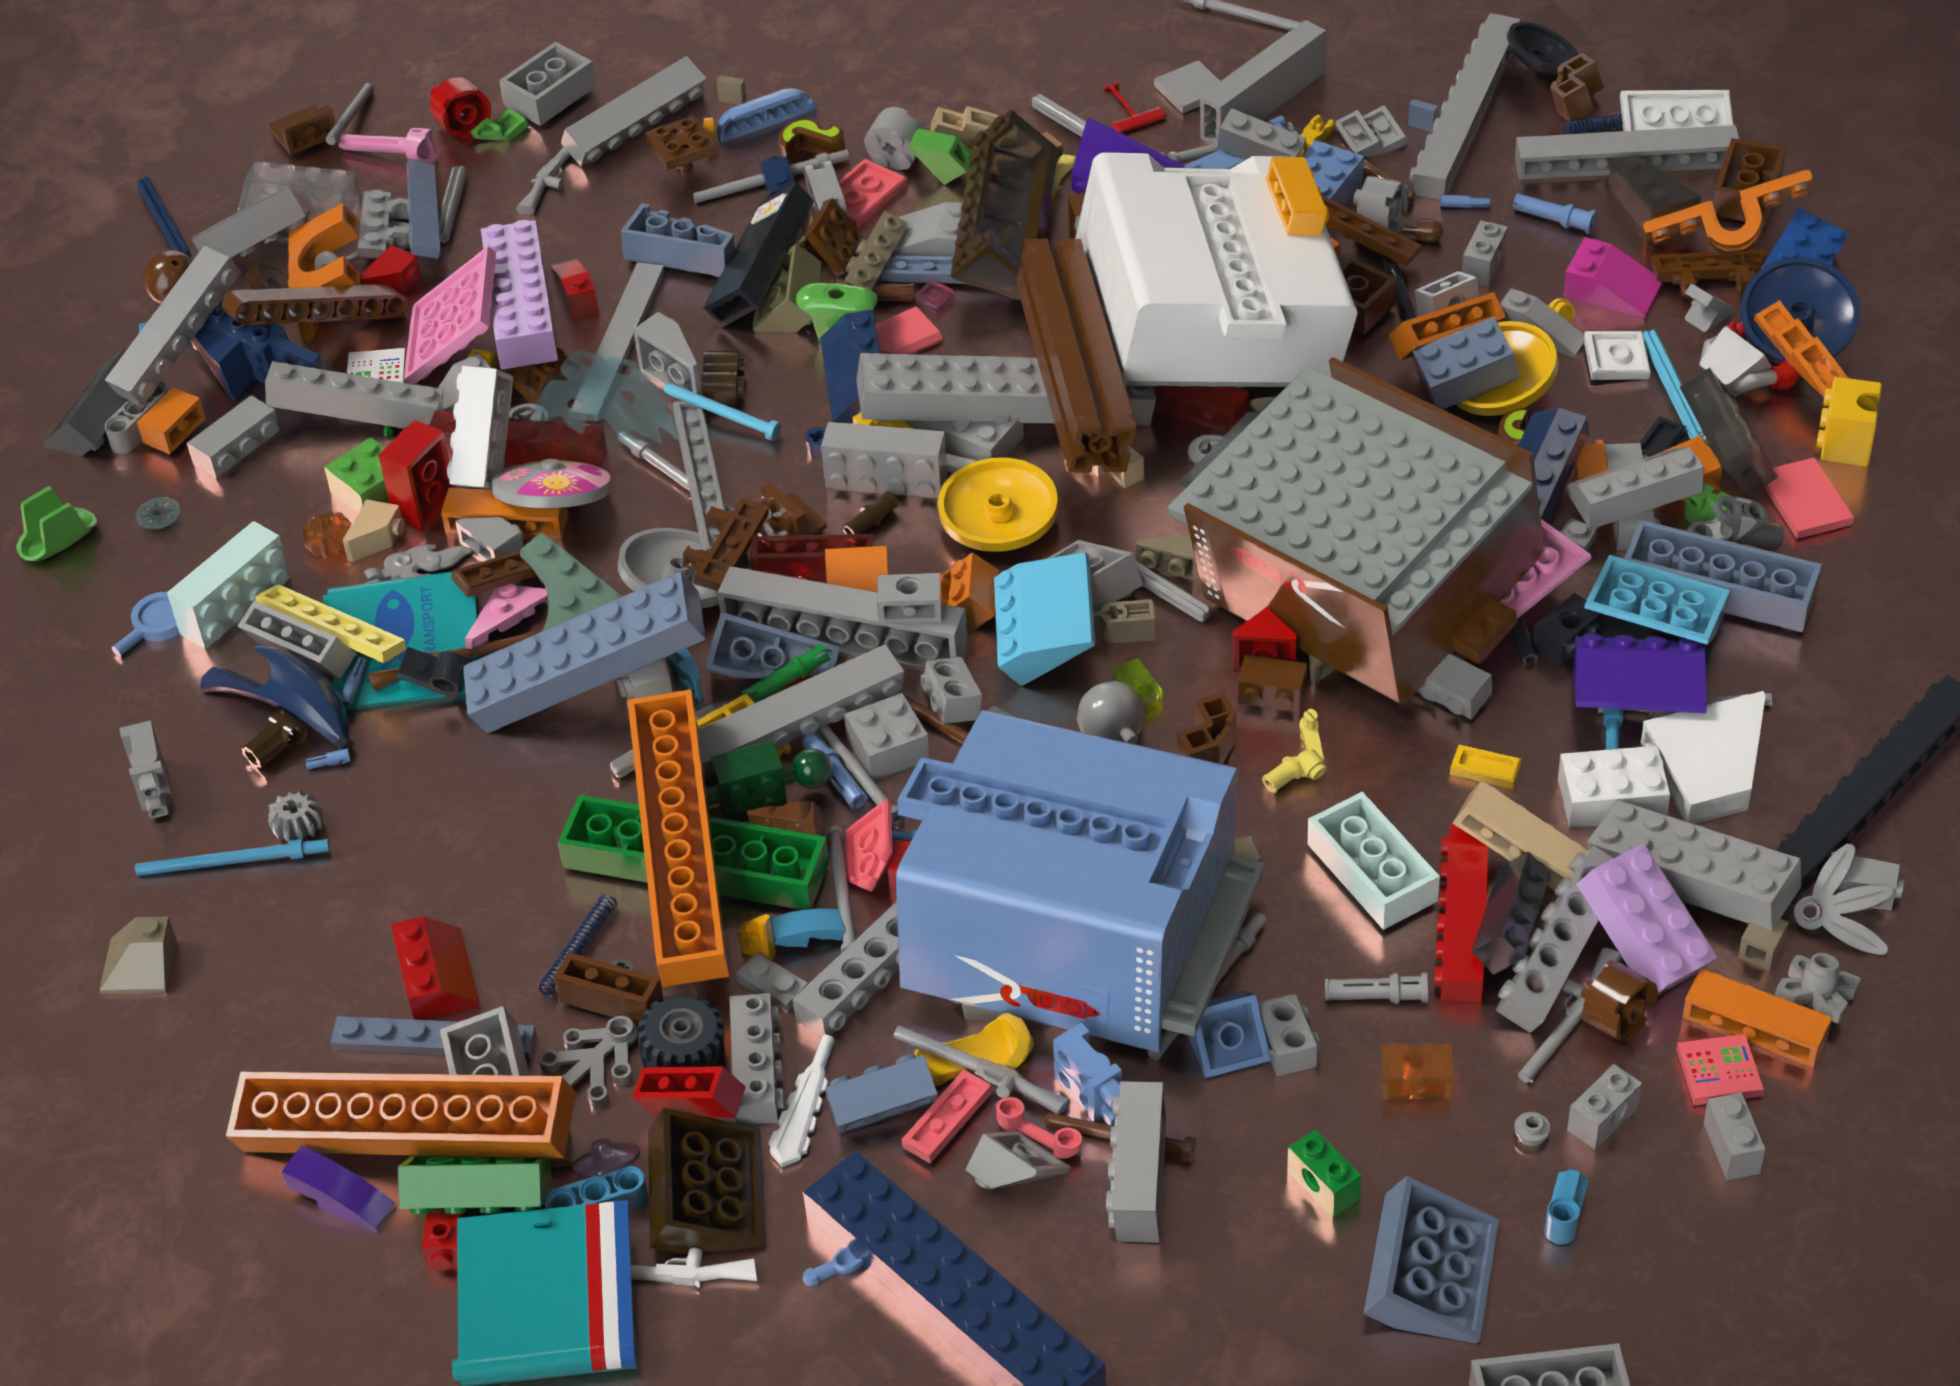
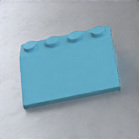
[994,552,1095,686]
[1584,555,1730,644]

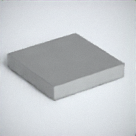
[1154,60,1220,114]

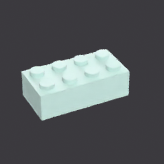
[167,521,290,649]
[1308,791,1440,930]

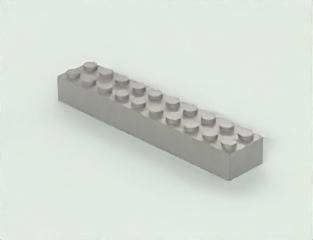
[856,353,1156,426]

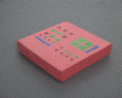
[1676,1034,1764,1106]

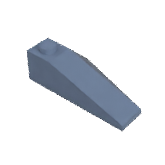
[704,612,840,679]

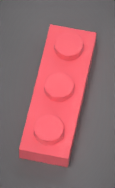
[901,1069,992,1163]

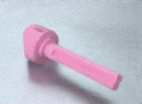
[339,128,439,164]

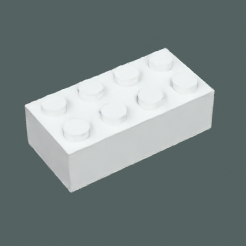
[447,366,513,490]

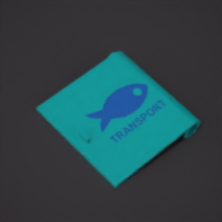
[323,572,481,711]

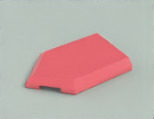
[876,306,943,355]
[845,798,893,892]

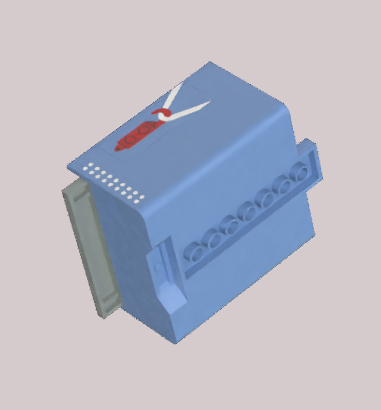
[896,710,1265,1052]

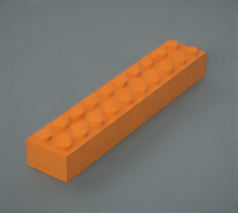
[628,690,729,987]
[226,1072,576,1158]

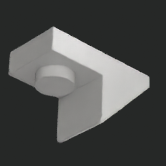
[1685,283,1735,332]

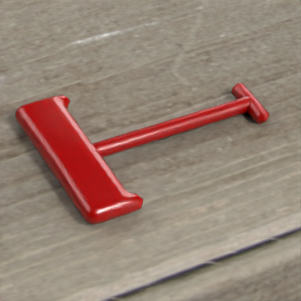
[1103,82,1167,134]

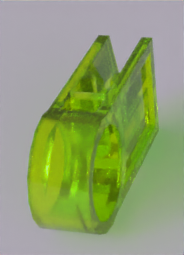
[1112,658,1163,716]

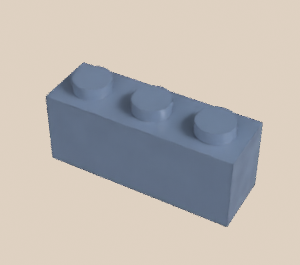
[825,1054,937,1134]

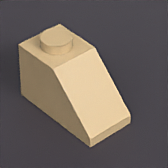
[343,499,405,562]

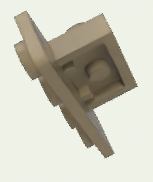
[844,211,908,290]

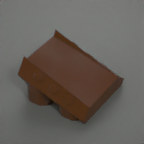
[747,801,825,836]

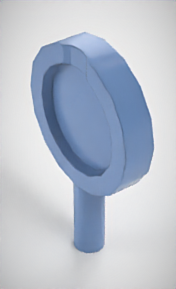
[112,592,180,656]

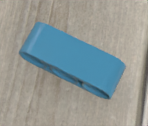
[545,1166,648,1213]

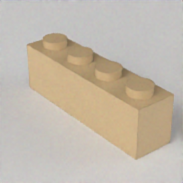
[1453,780,1587,891]

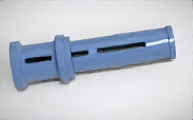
[1513,193,1599,235]

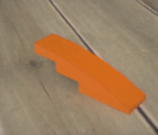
[1754,300,1848,397]

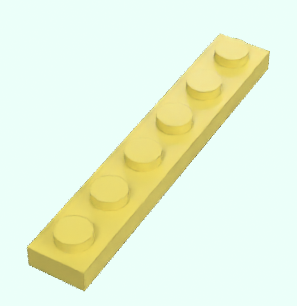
[255,584,406,663]

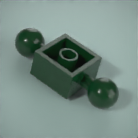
[706,740,833,822]

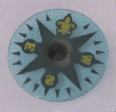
[136,497,180,529]

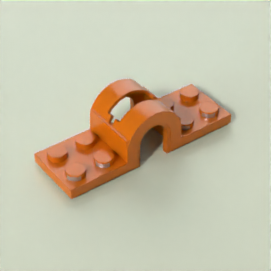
[1643,169,1813,252]

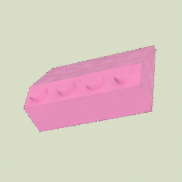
[1500,519,1591,619]

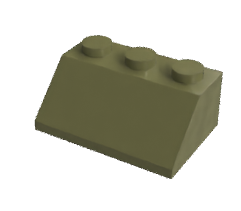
[752,244,822,333]

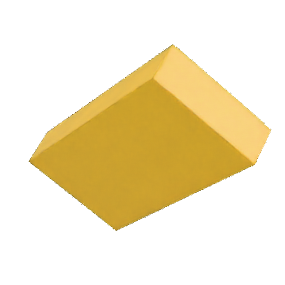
[1450,745,1521,789]

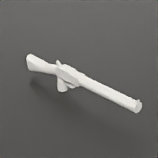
[631,1248,757,1288]

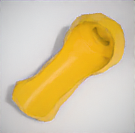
[913,1013,1034,1086]

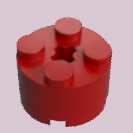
[430,77,492,139]

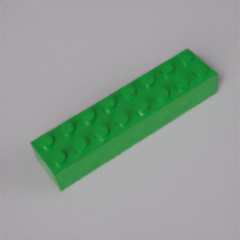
[558,794,829,910]

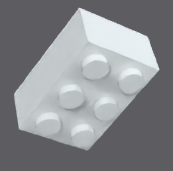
[1558,746,1670,828]

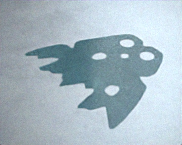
[532,351,679,444]

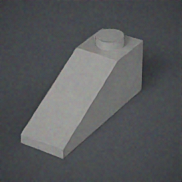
[1500,288,1585,358]

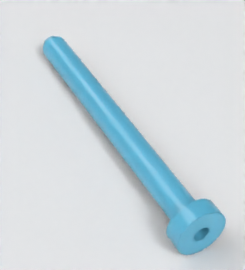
[663,383,781,441]

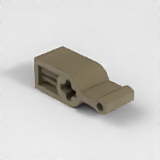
[1093,599,1156,644]

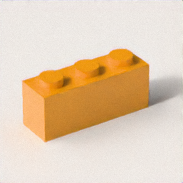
[1266,157,1329,235]

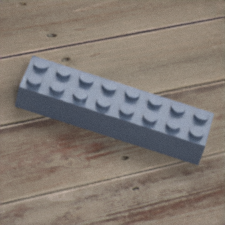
[463,571,706,733]

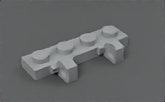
[358,190,409,258]

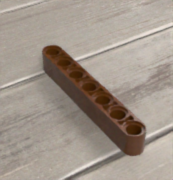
[222,284,408,325]

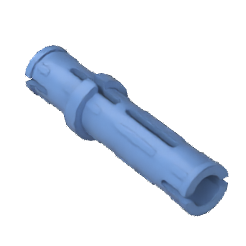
[802,732,868,809]

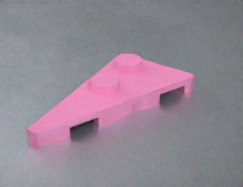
[465,584,548,649]

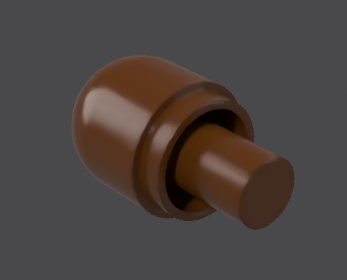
[1403,219,1443,242]

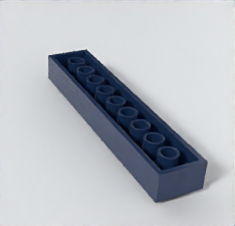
[803,1150,1106,1386]

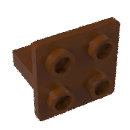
[757,482,827,555]

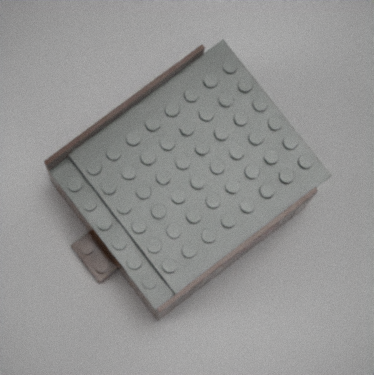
[1167,357,1544,704]

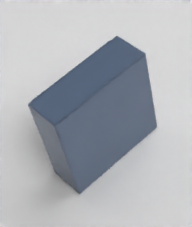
[1408,99,1438,133]

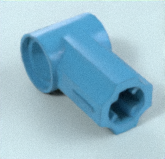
[1544,1169,1589,1245]

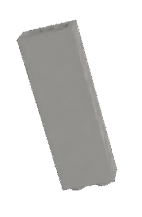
[1200,20,1326,145]

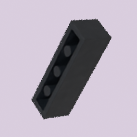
[1471,851,1550,975]

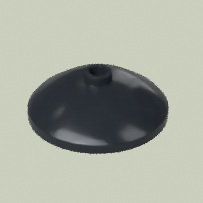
[1507,22,1579,76]

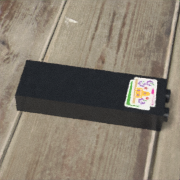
[703,182,814,327]

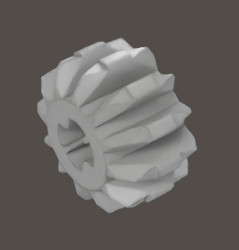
[268,790,323,842]

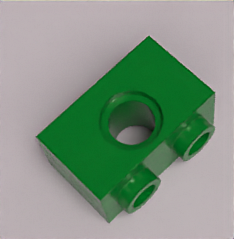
[1287,1129,1362,1218]

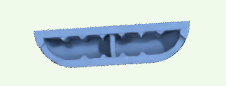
[716,88,817,143]

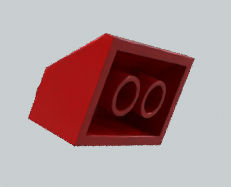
[390,916,480,1020]

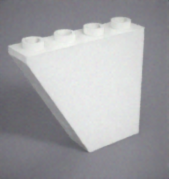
[1641,691,1766,824]

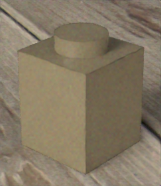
[1738,919,1789,970]

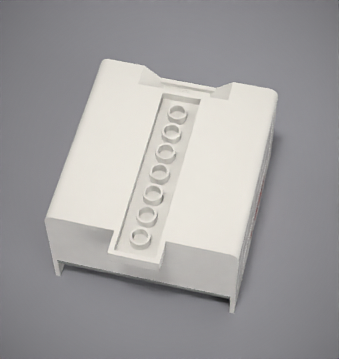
[1075,153,1357,388]

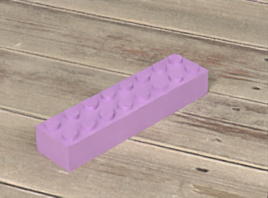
[481,220,558,370]

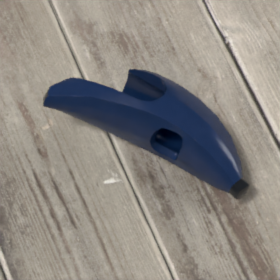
[200,645,354,750]

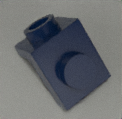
[759,156,795,196]

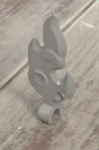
[364,544,472,583]

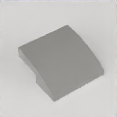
[1335,105,1408,157]

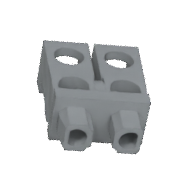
[119,720,174,819]

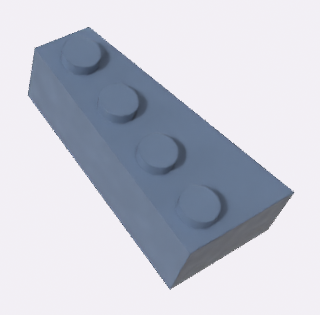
[620,203,735,277]

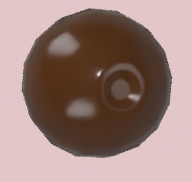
[143,250,193,304]

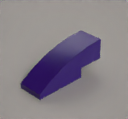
[282,1146,396,1232]

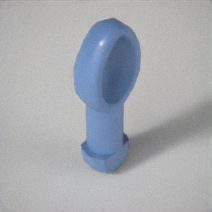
[803,1247,863,1286]

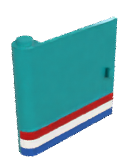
[452,1200,638,1386]

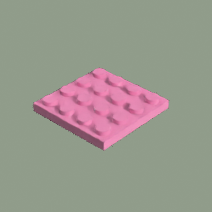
[404,246,496,384]

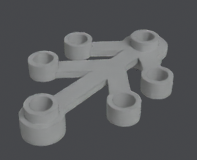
[539,1016,638,1107]

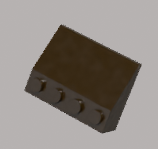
[648,1108,765,1254]

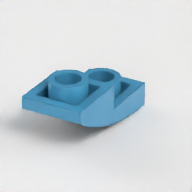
[665,648,704,702]
[771,909,845,948]

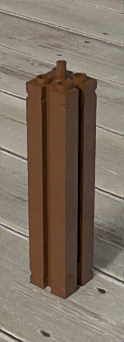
[1016,239,1137,473]

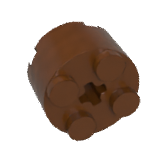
[1581,959,1658,1042]

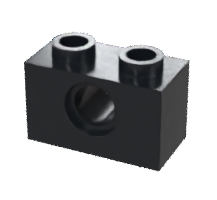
[1532,593,1603,665]

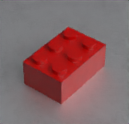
[378,420,456,531]

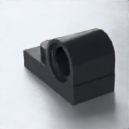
[396,647,467,699]

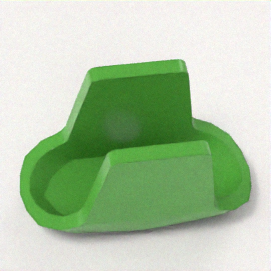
[796,283,877,341]
[16,486,97,562]

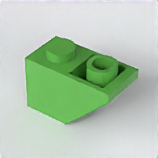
[908,129,972,185]

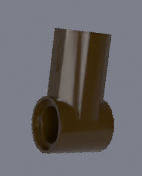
[242,710,308,769]

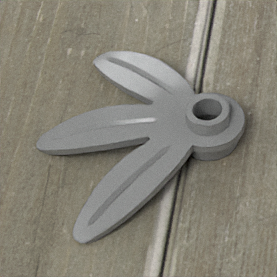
[1794,844,1894,955]

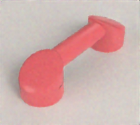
[996,1097,1082,1158]

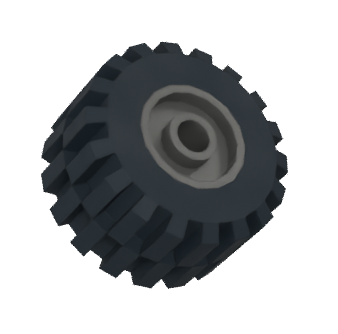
[638,994,725,1068]

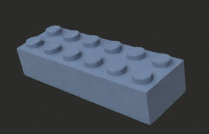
[1624,520,1822,632]

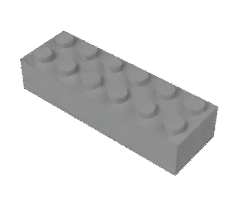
[1586,800,1801,931]

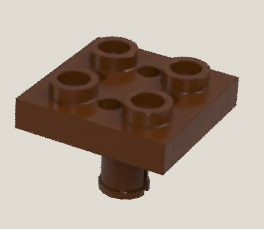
[645,116,717,174]
[804,198,865,276]

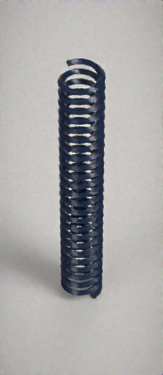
[1563,113,1623,135]
[538,894,617,997]

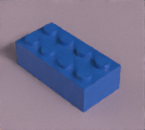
[1761,207,1849,269]

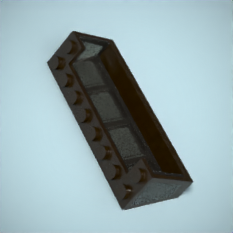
[950,110,1059,300]

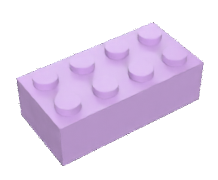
[1576,843,1718,995]

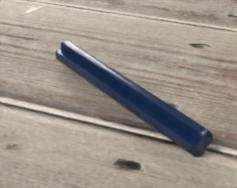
[136,176,192,258]

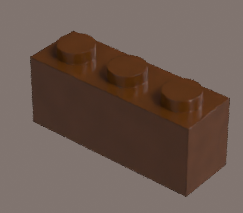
[554,952,663,1025]

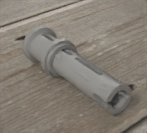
[1325,972,1428,1004]

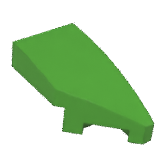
[471,108,529,141]

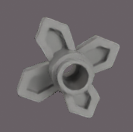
[1774,953,1861,1023]

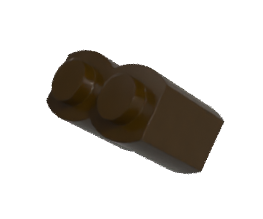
[701,351,745,405]

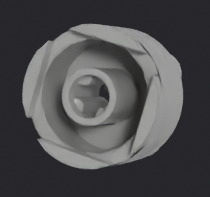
[864,107,926,170]
[1353,176,1409,233]

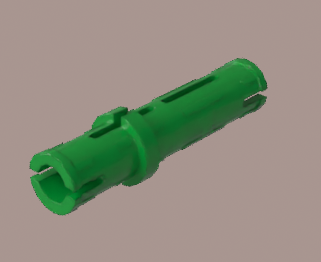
[741,643,831,703]

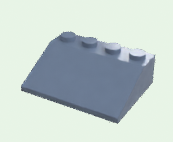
[1363,1176,1499,1343]

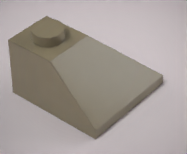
[99,916,177,994]

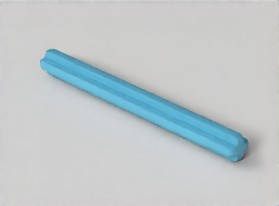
[1643,330,1712,450]

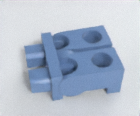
[1053,1022,1122,1126]

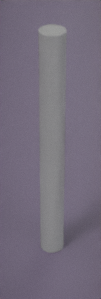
[326,83,374,145]

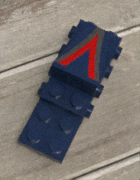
[191,299,325,401]

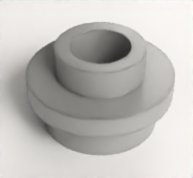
[1514,1112,1550,1146]

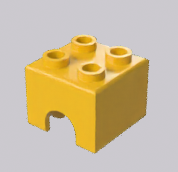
[1816,377,1882,467]

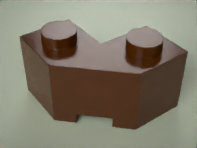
[1550,52,1604,122]
[1177,692,1236,764]

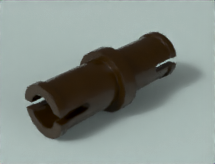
[843,491,898,541]

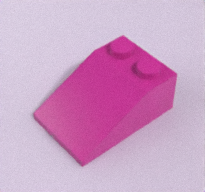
[1563,237,1663,319]

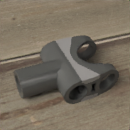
[1687,496,1785,551]

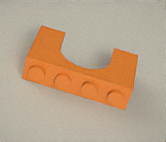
[288,203,360,288]

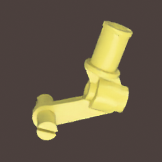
[1262,709,1327,793]

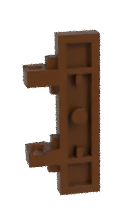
[1651,249,1767,298]
[683,497,769,591]

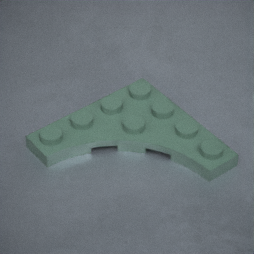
[520,532,623,632]

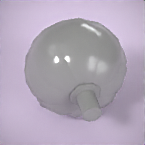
[1076,681,1146,744]

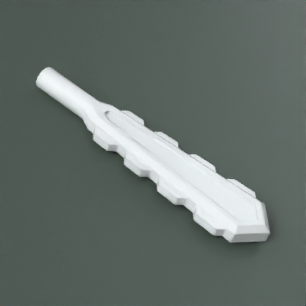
[769,1035,835,1167]

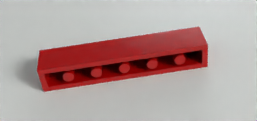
[1434,824,1488,1003]

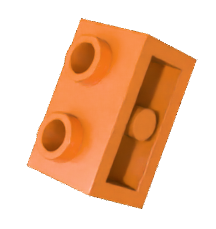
[137,387,206,454]

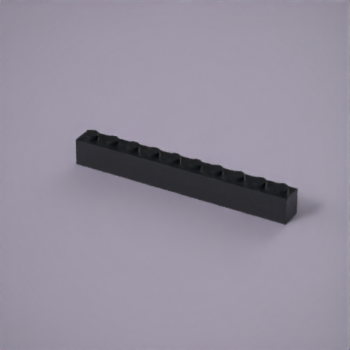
[1776,675,1960,904]

